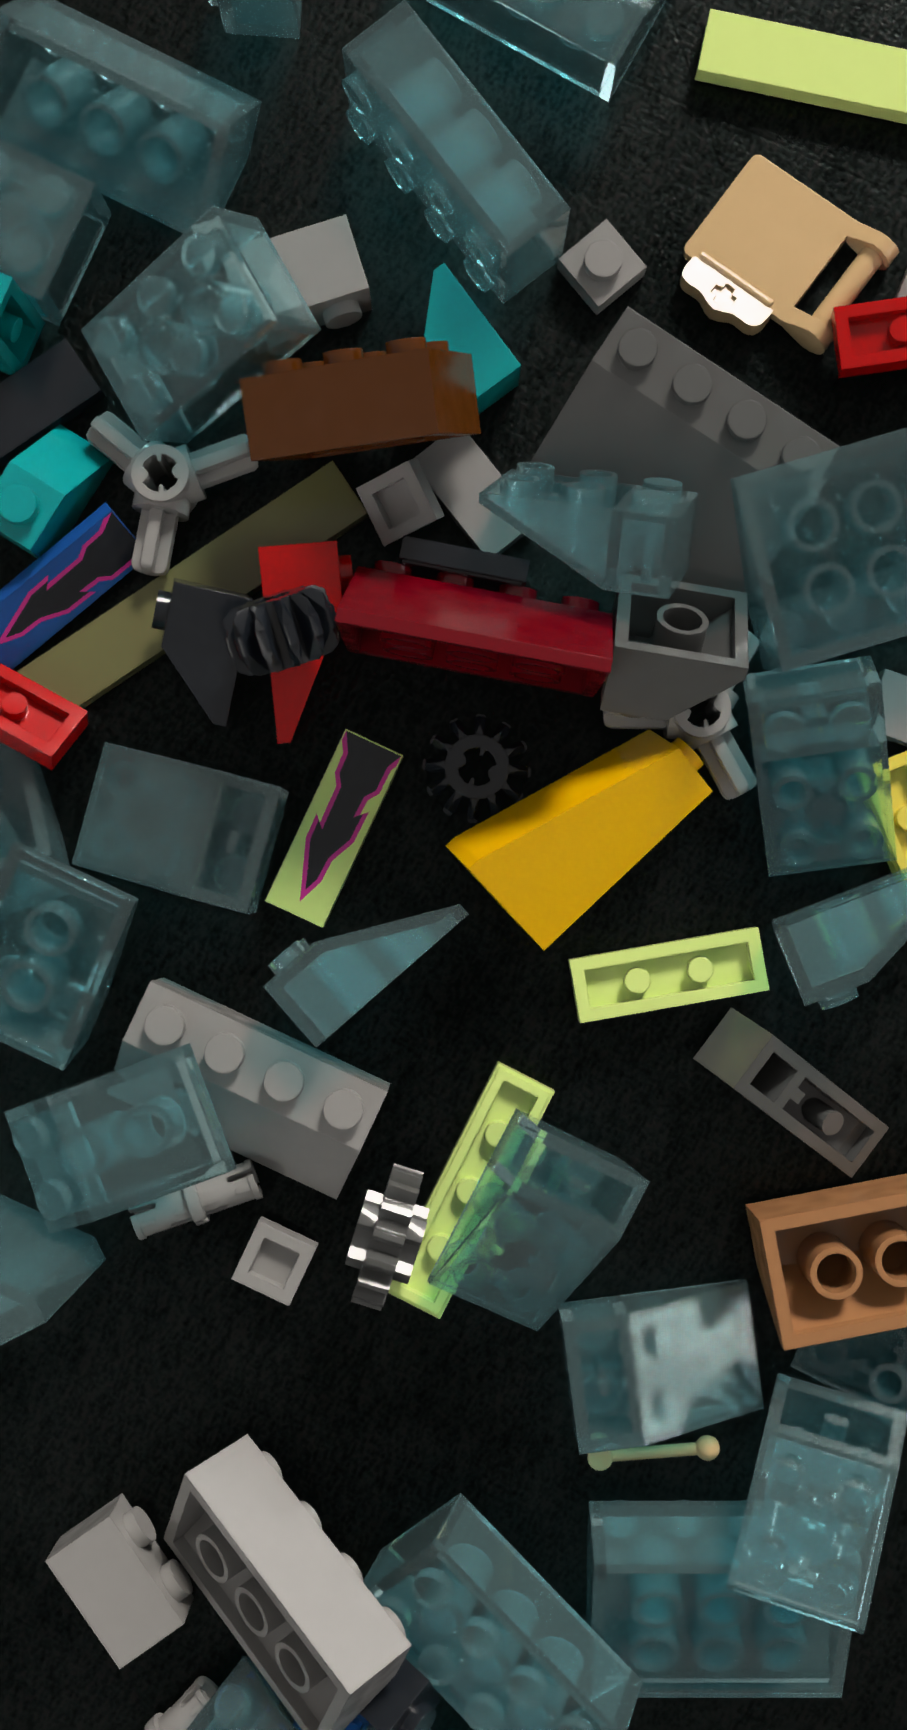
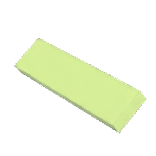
[695,9,907,124]
[388,1061,555,1319]

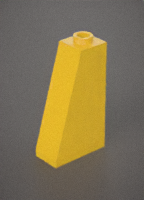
[445,729,713,950]

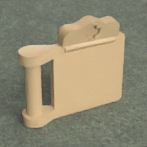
[680,155,899,355]

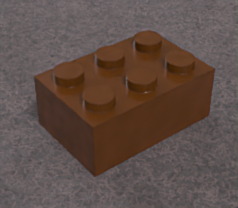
[239,337,481,461]

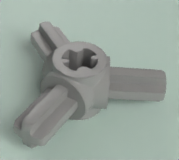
[86,411,259,576]
[603,630,760,800]

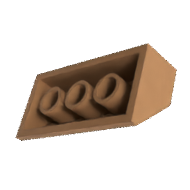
[745,1173,907,1351]

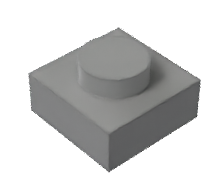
[557,219,647,315]
[356,458,445,546]
[231,1216,318,1306]

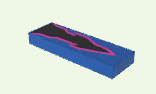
[0,502,136,669]

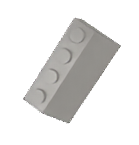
[108,977,391,1200]
[163,1434,412,1730]

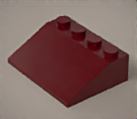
[335,560,613,697]

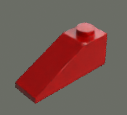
[258,541,353,744]

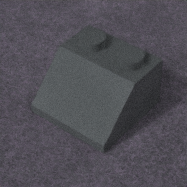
[600,572,749,721]

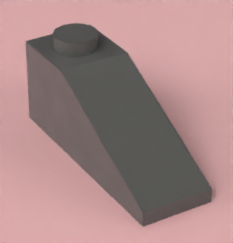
[693,1007,889,1178]

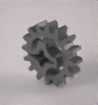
[345,1163,430,1311]

